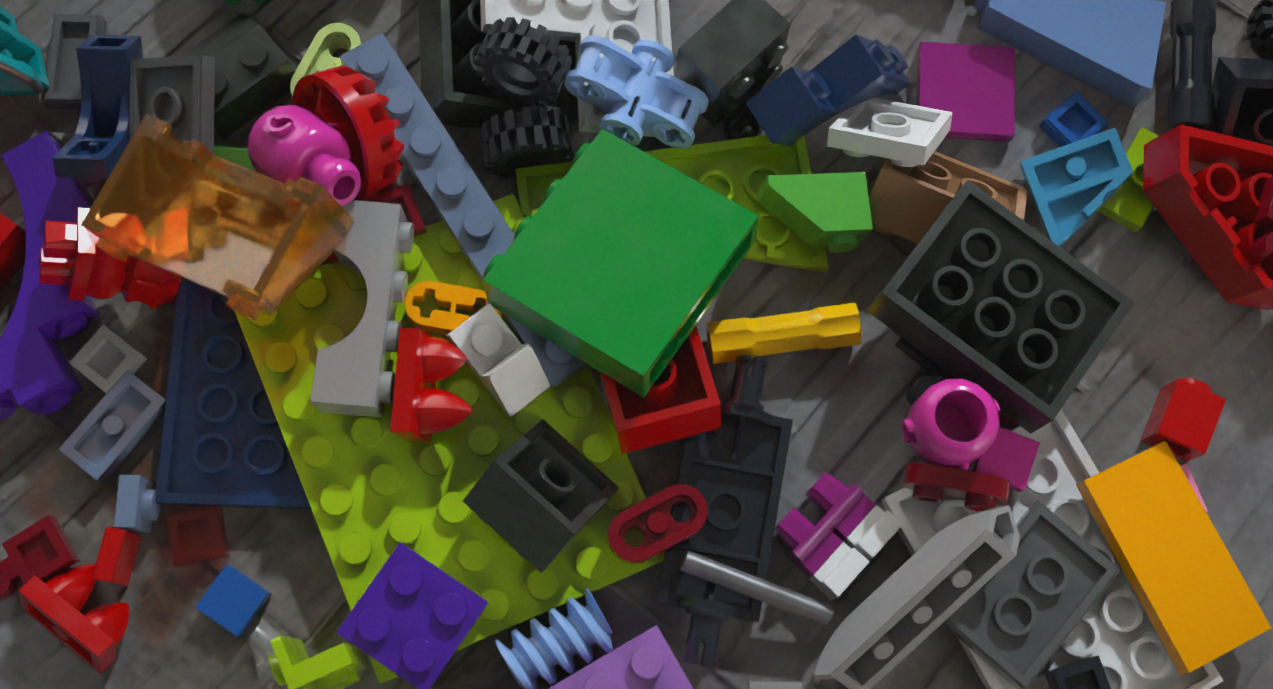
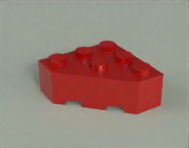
[1143,124,1273,311]

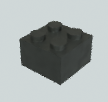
[675,0,791,127]

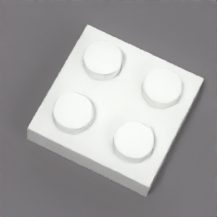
[827,98,953,167]

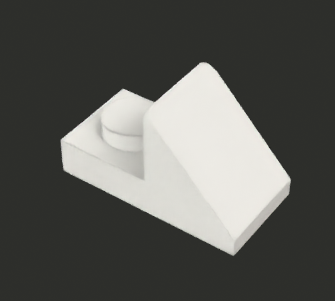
[446,303,550,417]

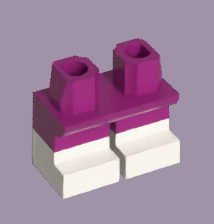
[774,472,903,600]

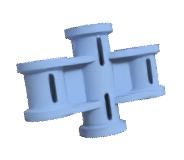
[564,36,709,149]

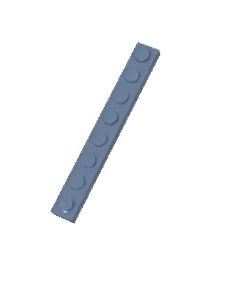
[340,33,590,389]

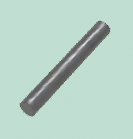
[680,550,834,626]

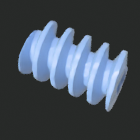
[495,588,613,689]

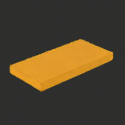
[1075,441,1271,675]

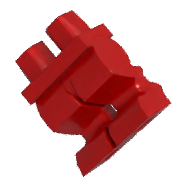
[39,207,190,309]

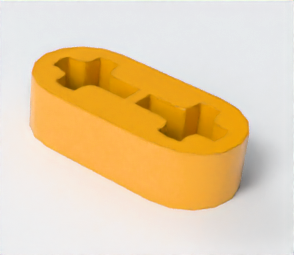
[405,281,501,335]

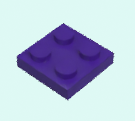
[336,542,488,689]

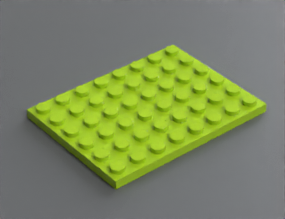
[231,194,665,684]

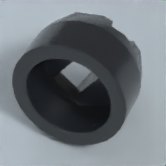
[724,106,763,140]

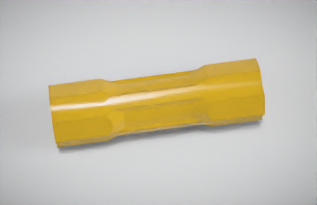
[706,303,862,364]

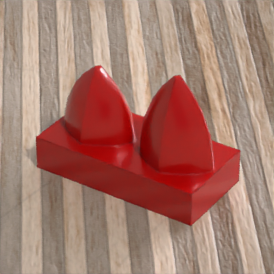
[390,328,473,442]
[18,564,129,675]

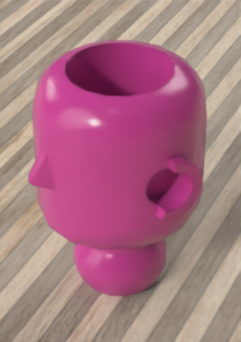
[247,105,361,207]
[901,379,1000,470]

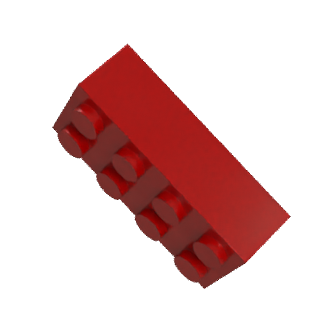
[599,326,721,454]

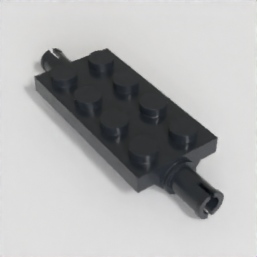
[656,355,793,668]

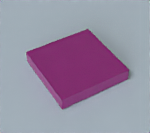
[916,41,1015,142]

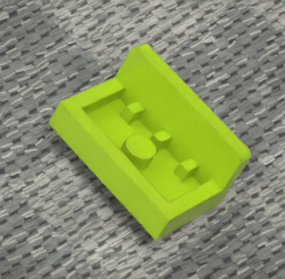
[268,635,369,689]

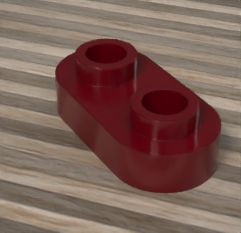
[903,463,1010,512]
[608,484,708,564]

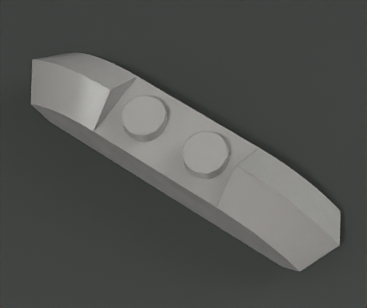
[814,505,1020,689]

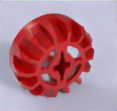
[292,65,404,201]

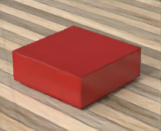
[92,527,142,587]

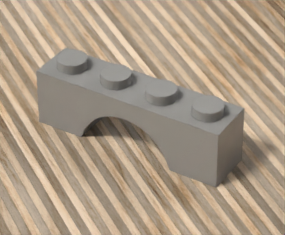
[310,200,414,418]

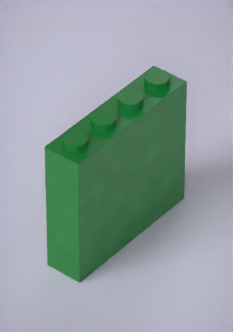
[483,129,759,398]

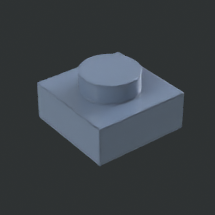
[114,475,161,534]

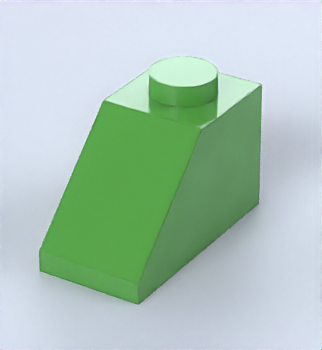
[757,172,873,253]

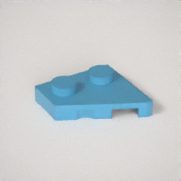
[1019,128,1133,247]

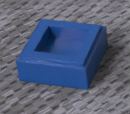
[1039,91,1110,147]
[195,564,272,638]

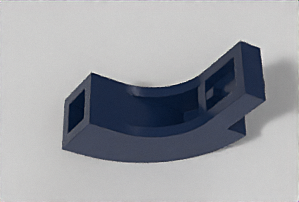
[52,35,144,184]

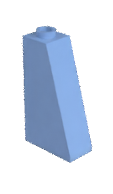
[974,0,1166,108]

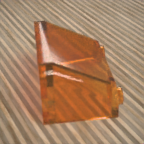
[81,114,355,320]

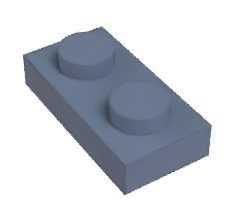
[58,370,166,483]

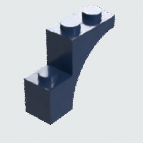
[746,34,911,146]

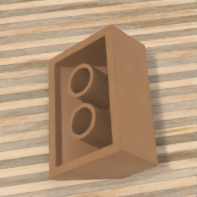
[868,151,1028,246]

